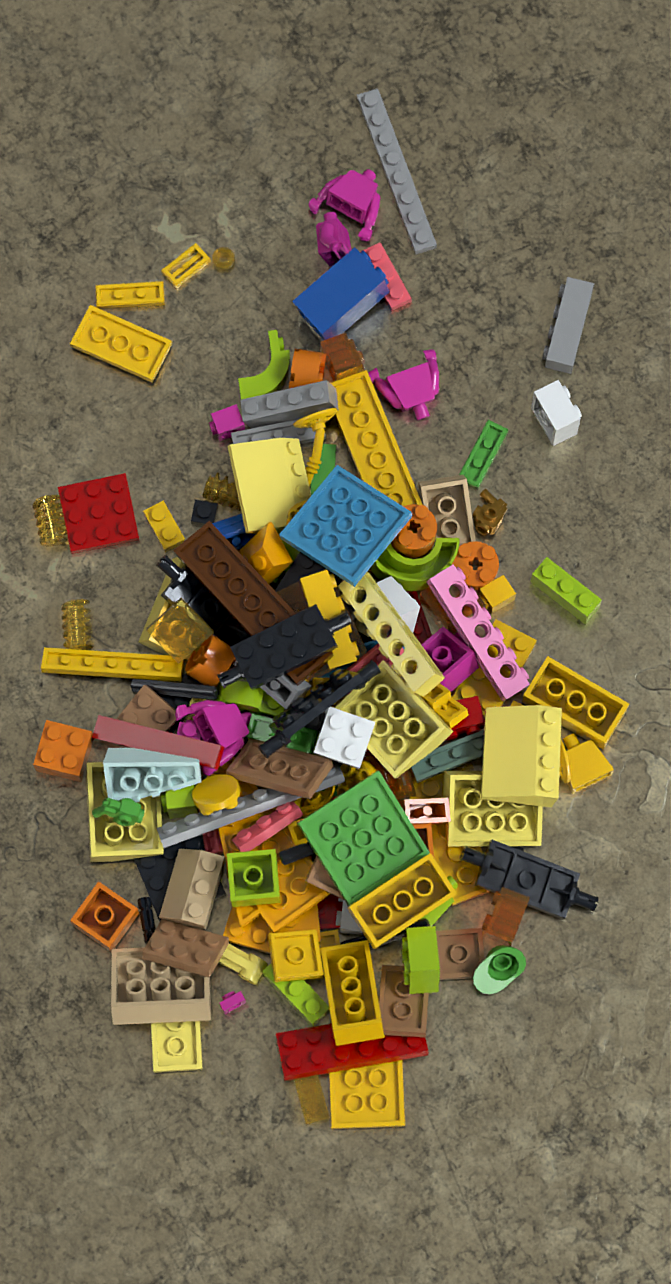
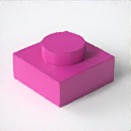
[219,991,246,1014]

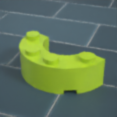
[370,538,459,591]

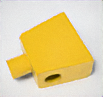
[562,733,614,794]

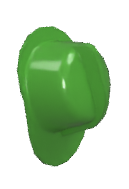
[473,945,526,994]

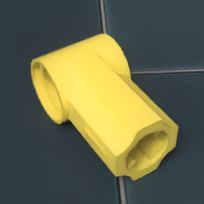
[219,944,268,985]

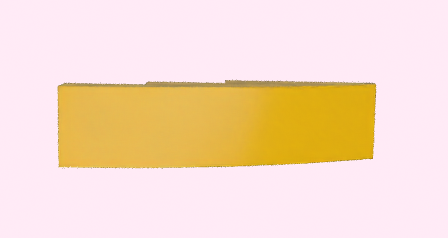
[412,664,469,728]

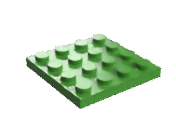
[297,771,430,906]

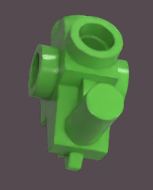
[92,798,144,826]

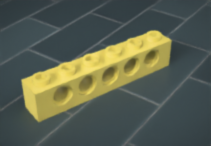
[338,572,445,696]

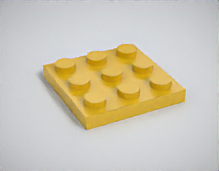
[329,1060,405,1129]

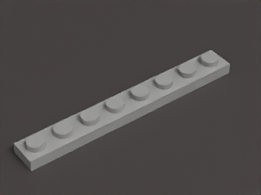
[357,88,437,255]
[156,763,345,848]

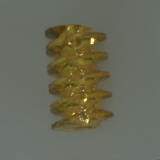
[202,472,241,511]
[32,495,67,547]
[61,599,93,650]

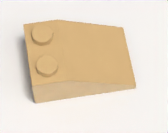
[418,475,476,552]

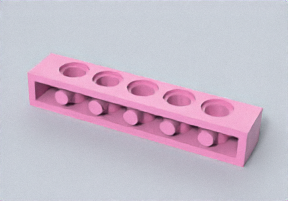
[427,564,530,701]

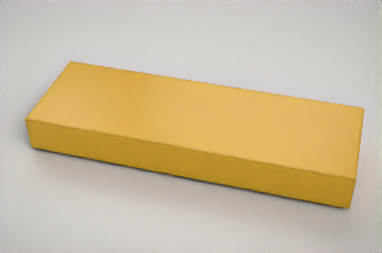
[95,281,165,309]

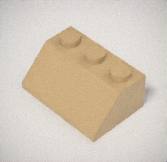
[159,849,225,931]

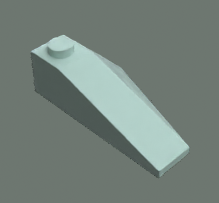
[103,748,201,802]

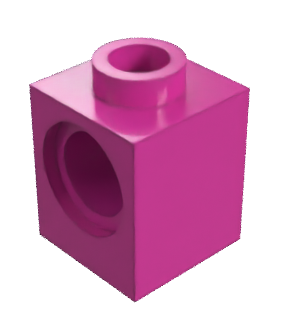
[208,404,245,442]

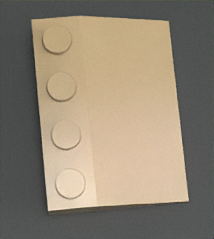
[111,947,211,1025]

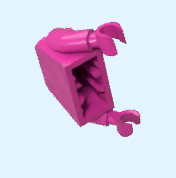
[309,169,381,241]
[316,212,352,267]
[368,349,439,421]
[175,700,252,776]

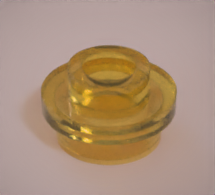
[212,247,235,269]

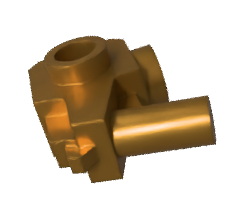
[472,489,507,535]

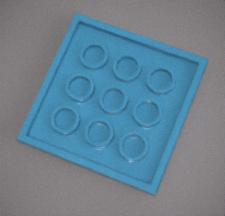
[279,465,412,587]

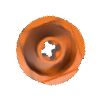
[288,349,326,389]
[391,504,437,558]
[452,541,499,594]
[185,633,236,686]

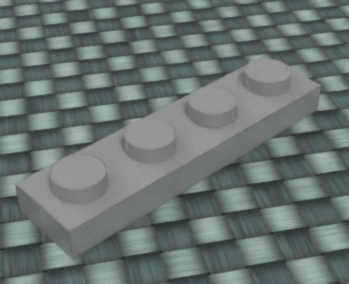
[231,419,326,444]

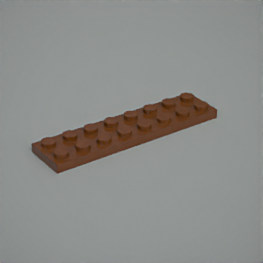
[173,521,334,686]

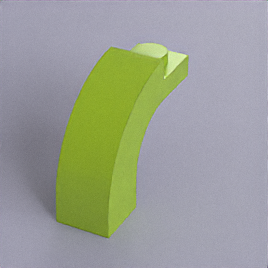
[238,330,290,400]
[212,681,284,717]

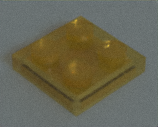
[146,597,214,664]

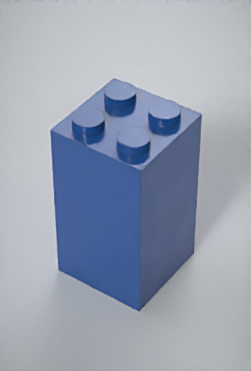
[292,247,390,346]

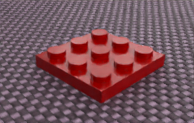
[58,473,140,554]

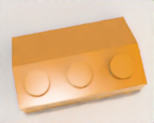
[238,522,293,584]

